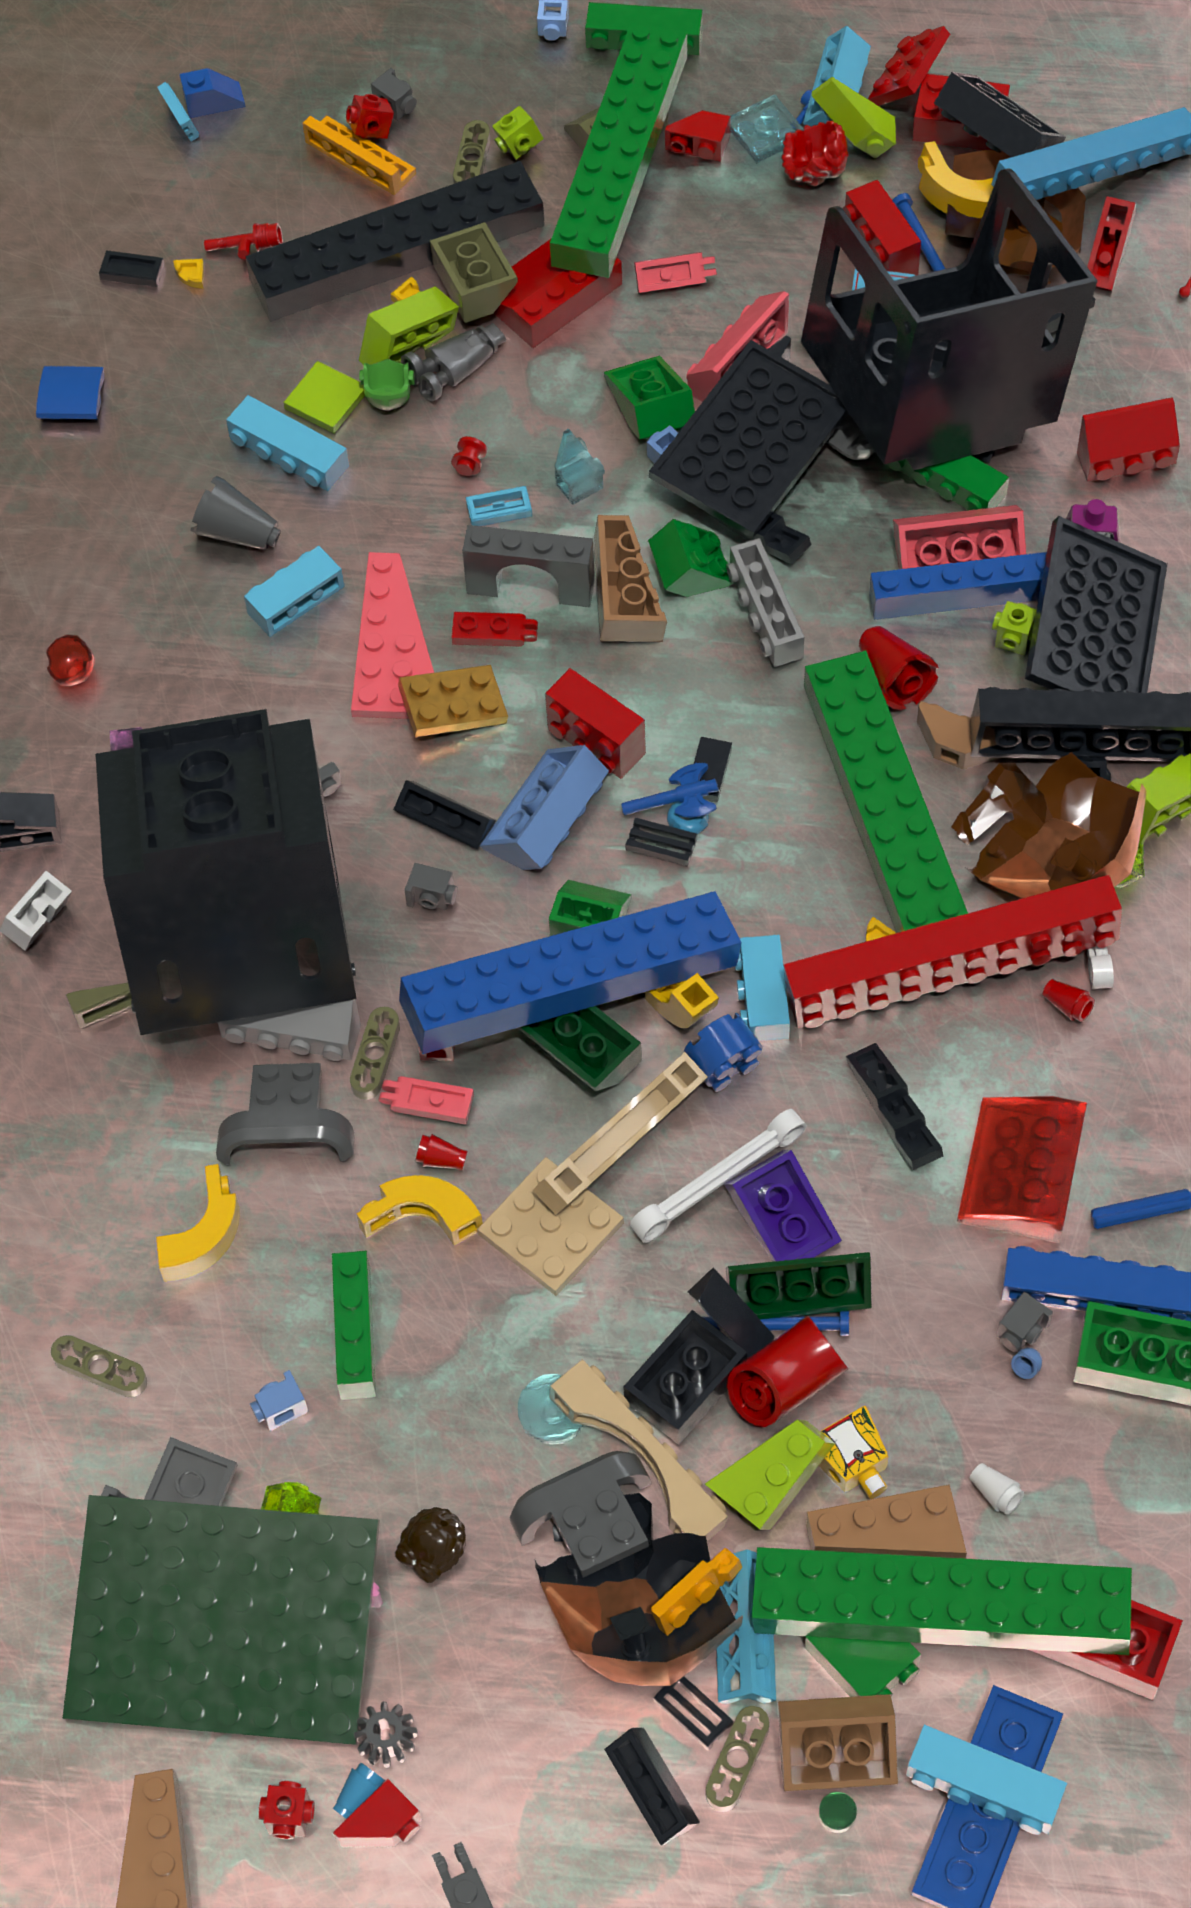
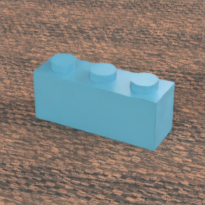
[244,546,345,637]
[735,935,790,1041]

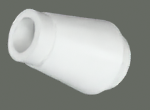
[970,1463,1024,1514]

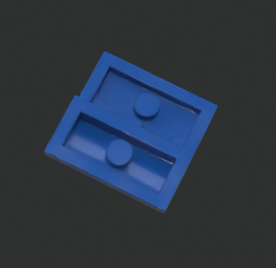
[36,366,105,419]

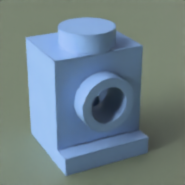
[537,0,569,40]

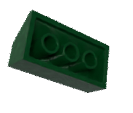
[518,1006,642,1091]
[726,1252,872,1320]

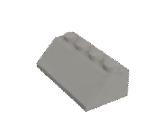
[218,999,361,1061]

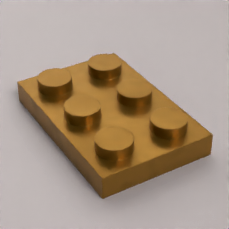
[398,665,508,737]

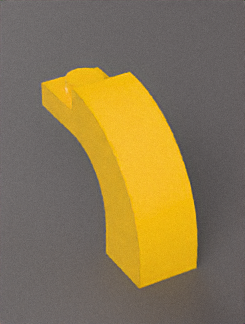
[918,141,994,218]
[645,973,719,1028]
[156,1164,240,1282]
[356,1175,483,1246]

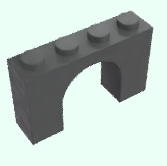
[462,525,595,607]

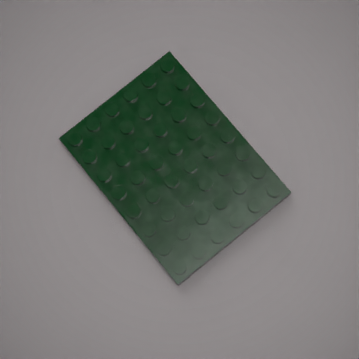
[62,1495,380,1745]

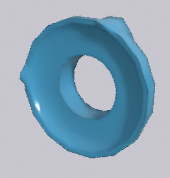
[667,802,709,834]

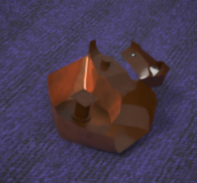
[945,150,1086,284]
[951,752,1147,898]

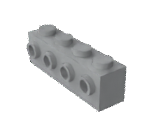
[726,538,804,667]

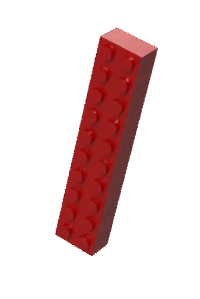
[783,875,1122,1029]

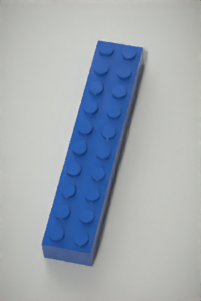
[399,891,742,1054]

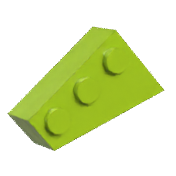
[359,286,459,365]
[1127,754,1191,852]
[705,1419,835,1530]

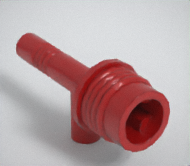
[204,223,283,260]

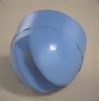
[1011,1347,1043,1379]

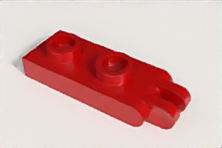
[452,612,538,647]

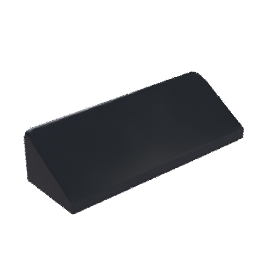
[393,780,496,849]
[688,1268,775,1359]
[604,1727,700,1846]

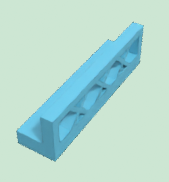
[717,1549,776,1704]

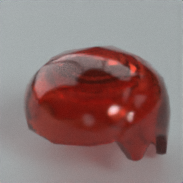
[46,634,95,686]

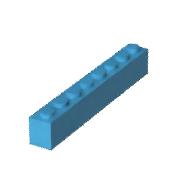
[991,107,1191,200]

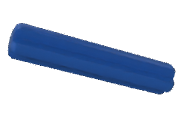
[1091,1189,1191,1229]

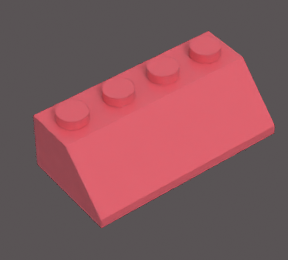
[686,291,789,402]
[893,505,1026,569]

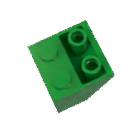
[648,519,733,597]
[549,880,632,936]

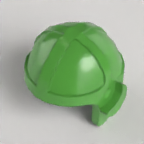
[359,359,415,411]

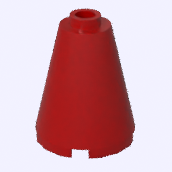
[859,626,939,710]

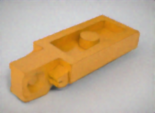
[651,1548,742,1636]

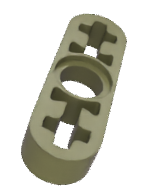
[453,120,491,184]
[350,1007,400,1100]
[51,1335,147,1397]
[706,1706,769,1812]

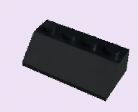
[934,72,1066,158]

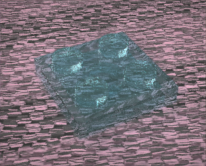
[731,94,804,164]

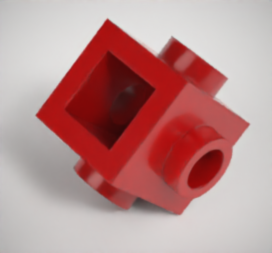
[346,94,394,139]
[259,1781,315,1840]

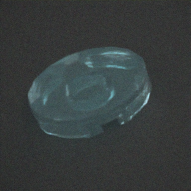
[518,1374,584,1445]

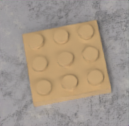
[477,1157,624,1296]

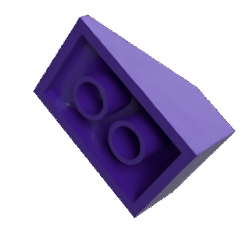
[724,1150,842,1262]

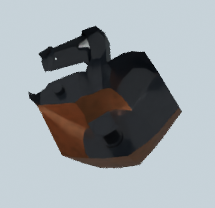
[535,1493,743,1686]

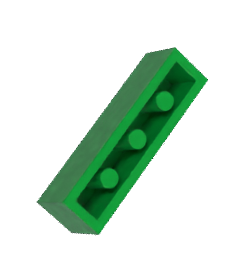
[585,2,703,56]
[887,455,1009,511]
[332,1251,376,1400]

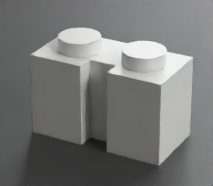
[0,871,72,951]

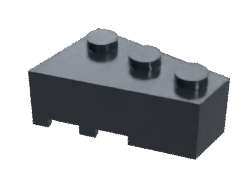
[0,792,62,852]

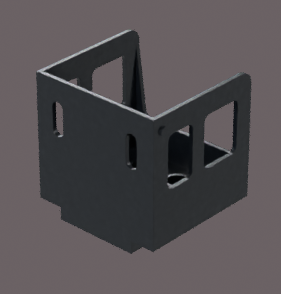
[801,168,1097,470]
[95,709,357,1035]

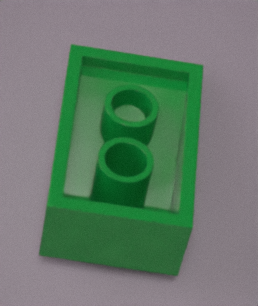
[604,355,695,439]

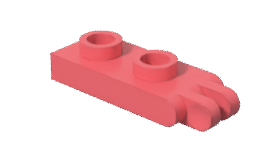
[634,252,717,293]
[378,1076,474,1125]

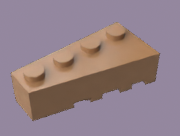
[594,515,667,642]
[806,1484,967,1559]
[116,1769,192,1908]

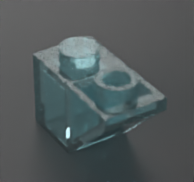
[555,429,605,505]

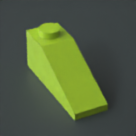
[812,77,896,159]

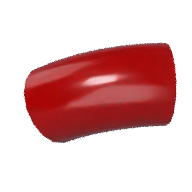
[727,1315,849,1427]

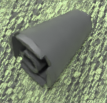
[190,476,281,550]

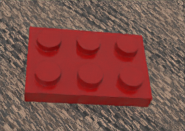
[868,26,950,106]

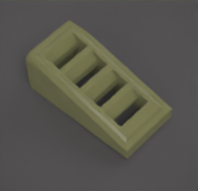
[66,983,132,1028]

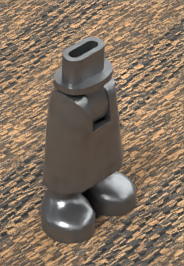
[401,323,506,401]

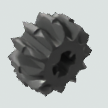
[354,1701,418,1768]

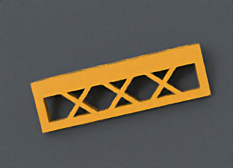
[303,115,416,196]

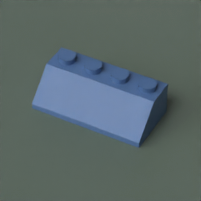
[480,745,609,870]

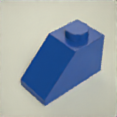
[180,68,246,119]

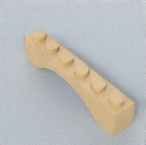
[533,1052,708,1215]
[549,1359,728,1542]

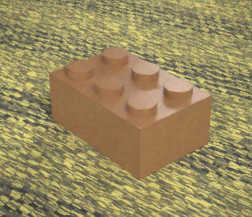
[778,1694,898,1791]

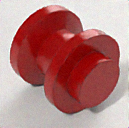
[451,436,488,476]

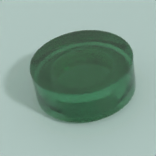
[819,1792,857,1833]

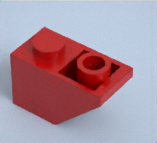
[665,110,731,162]

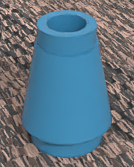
[333,1763,385,1819]

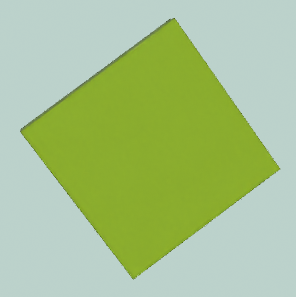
[283,361,365,434]

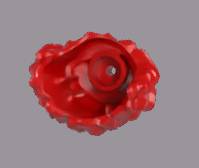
[781,121,849,186]

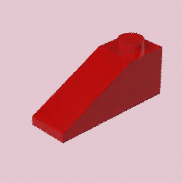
[1087,196,1136,291]

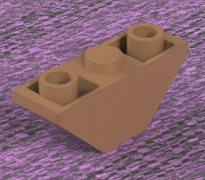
[917,701,1001,770]

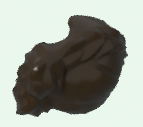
[395,1507,466,1583]

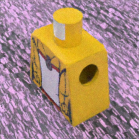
[819,1405,889,1499]

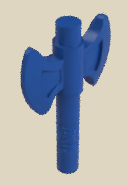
[621,763,719,818]

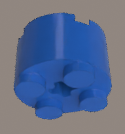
[684,1013,763,1092]

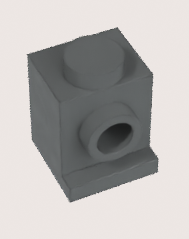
[371,68,417,121]
[404,863,458,910]
[997,1292,1053,1352]

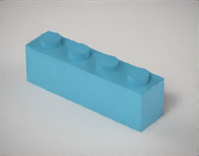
[803,26,871,127]
[226,395,349,491]
[906,1724,1067,1835]

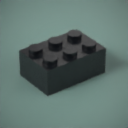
[623,1310,747,1445]

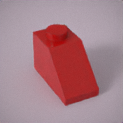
[333,1779,422,1847]

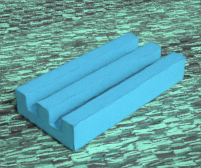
[157,82,199,142]
[465,486,532,526]

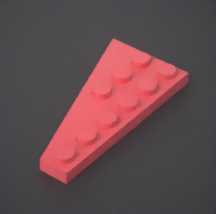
[351,552,434,719]

